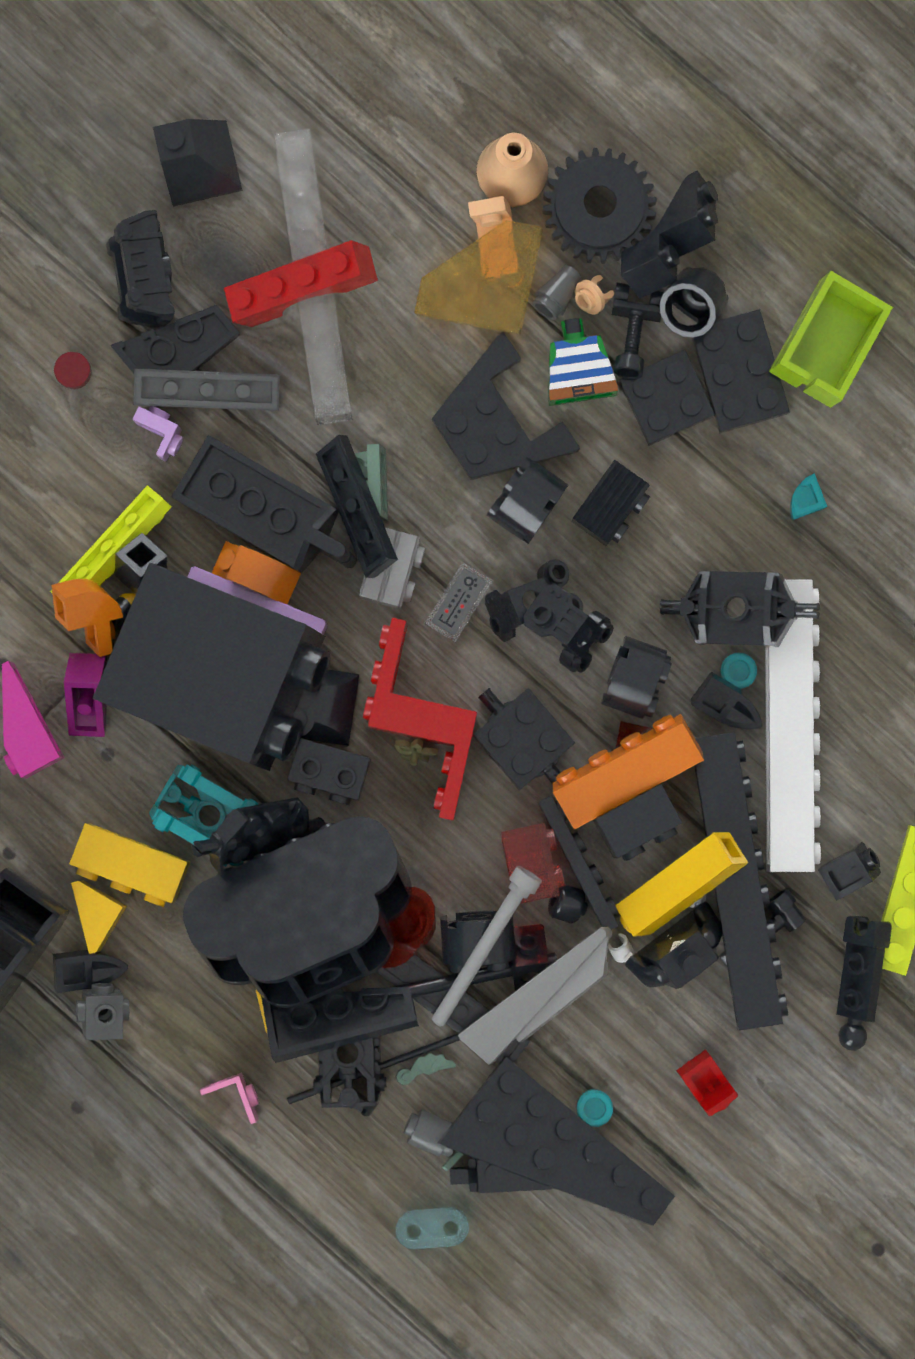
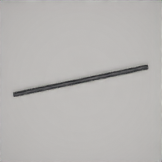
[287,1033,461,1105]

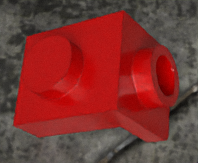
[676,1049,738,1116]

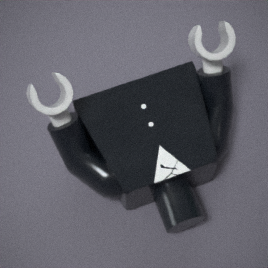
[608,895,723,989]

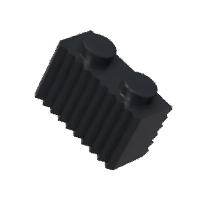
[571,460,650,546]

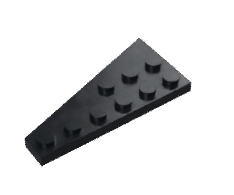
[437,1057,675,1226]

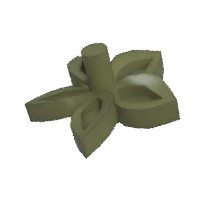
[394,738,439,766]

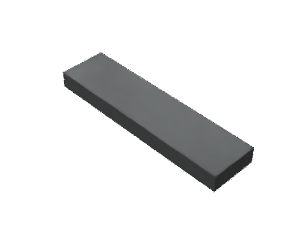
[133,368,280,411]

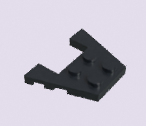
[432,332,580,480]

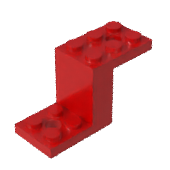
[363,618,477,821]

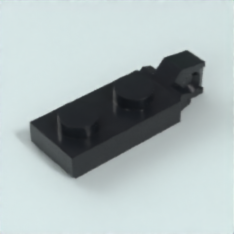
[449,1158,552,1193]

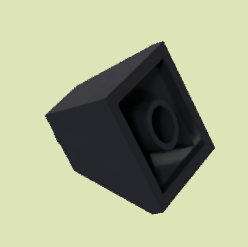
[153,119,243,207]

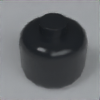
[548,884,588,923]

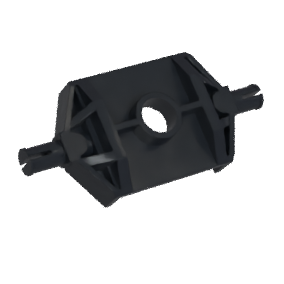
[660,571,820,647]
[192,797,325,877]

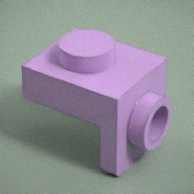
[133,406,183,462]

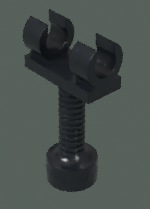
[611,282,666,379]

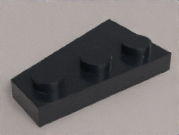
[110,305,240,374]

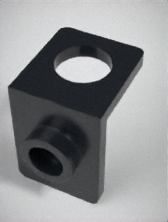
[511,924,549,991]

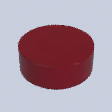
[54,352,92,389]

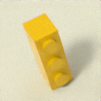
[69,823,191,907]

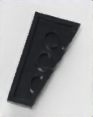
[261,987,419,1063]

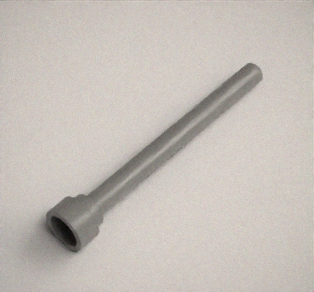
[432,866,542,1027]

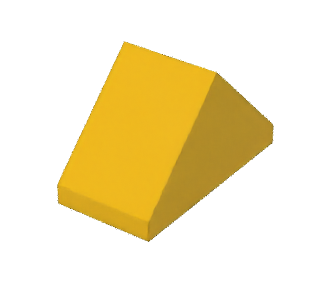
[71,880,127,954]

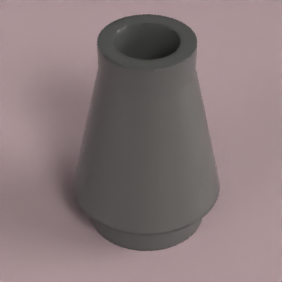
[532,265,581,320]

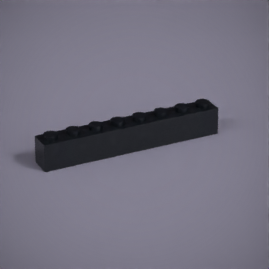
[694,732,788,1031]

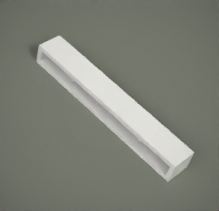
[765,579,821,872]

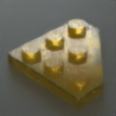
[414,220,543,335]

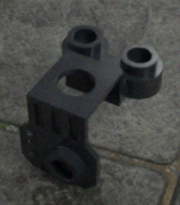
[485,559,583,642]
[523,584,614,673]

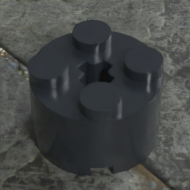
[486,457,568,544]
[601,636,672,719]
[440,910,516,973]

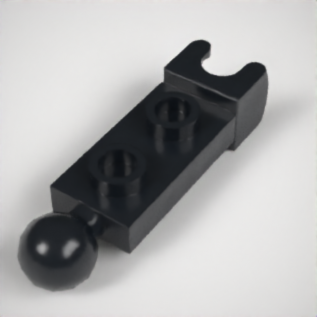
[836,916,892,1051]

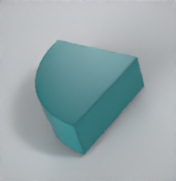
[790,473,828,521]

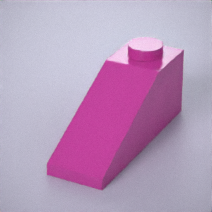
[2,661,65,779]

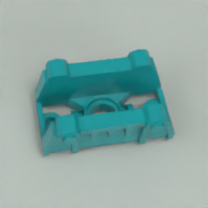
[149,764,259,867]

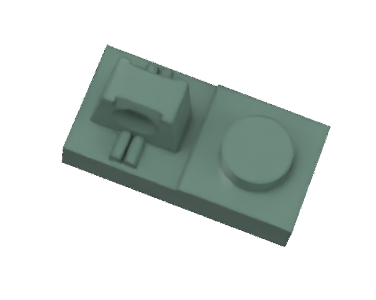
[355,444,388,521]

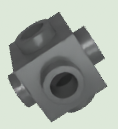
[76,983,130,1040]

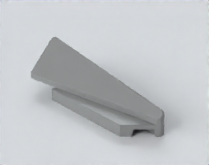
[458,927,612,1065]

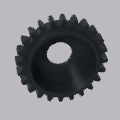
[542,148,657,264]

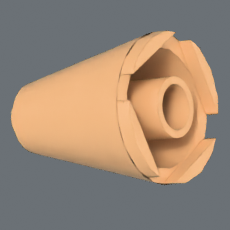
[477,133,548,208]

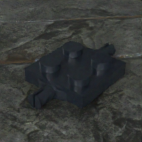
[472,688,575,791]

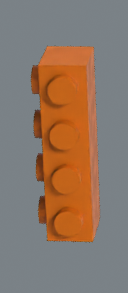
[553,714,704,830]

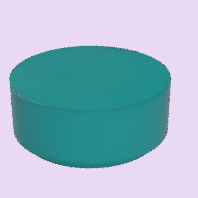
[720,652,757,689]
[576,1089,613,1127]

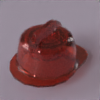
[382,887,436,968]

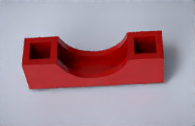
[224,240,378,327]

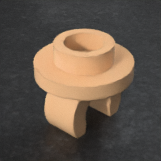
[575,275,615,315]

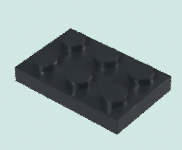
[692,309,790,434]

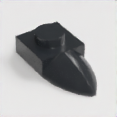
[690,672,763,729]
[53,950,128,993]

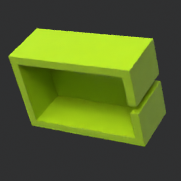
[769,271,893,408]

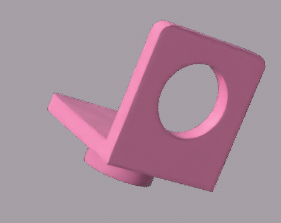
[200,1073,259,1124]

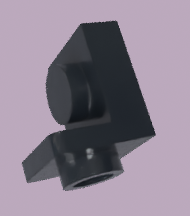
[818,842,881,901]

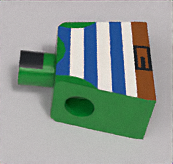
[548,318,618,406]

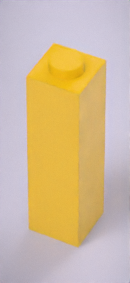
[615,832,748,937]

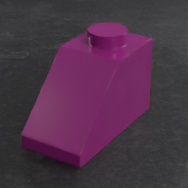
[64,653,107,737]

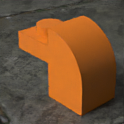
[212,541,301,604]
[51,579,123,657]

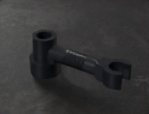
[719,888,806,967]

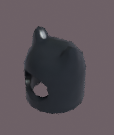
[660,267,729,338]

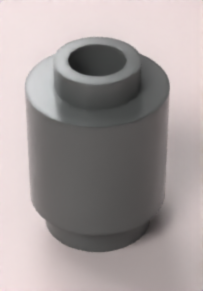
[403,1109,453,1157]

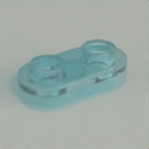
[396,1207,469,1249]

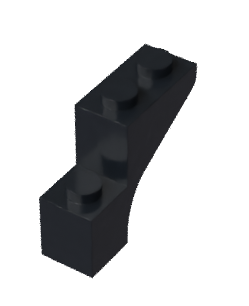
[621,170,718,299]

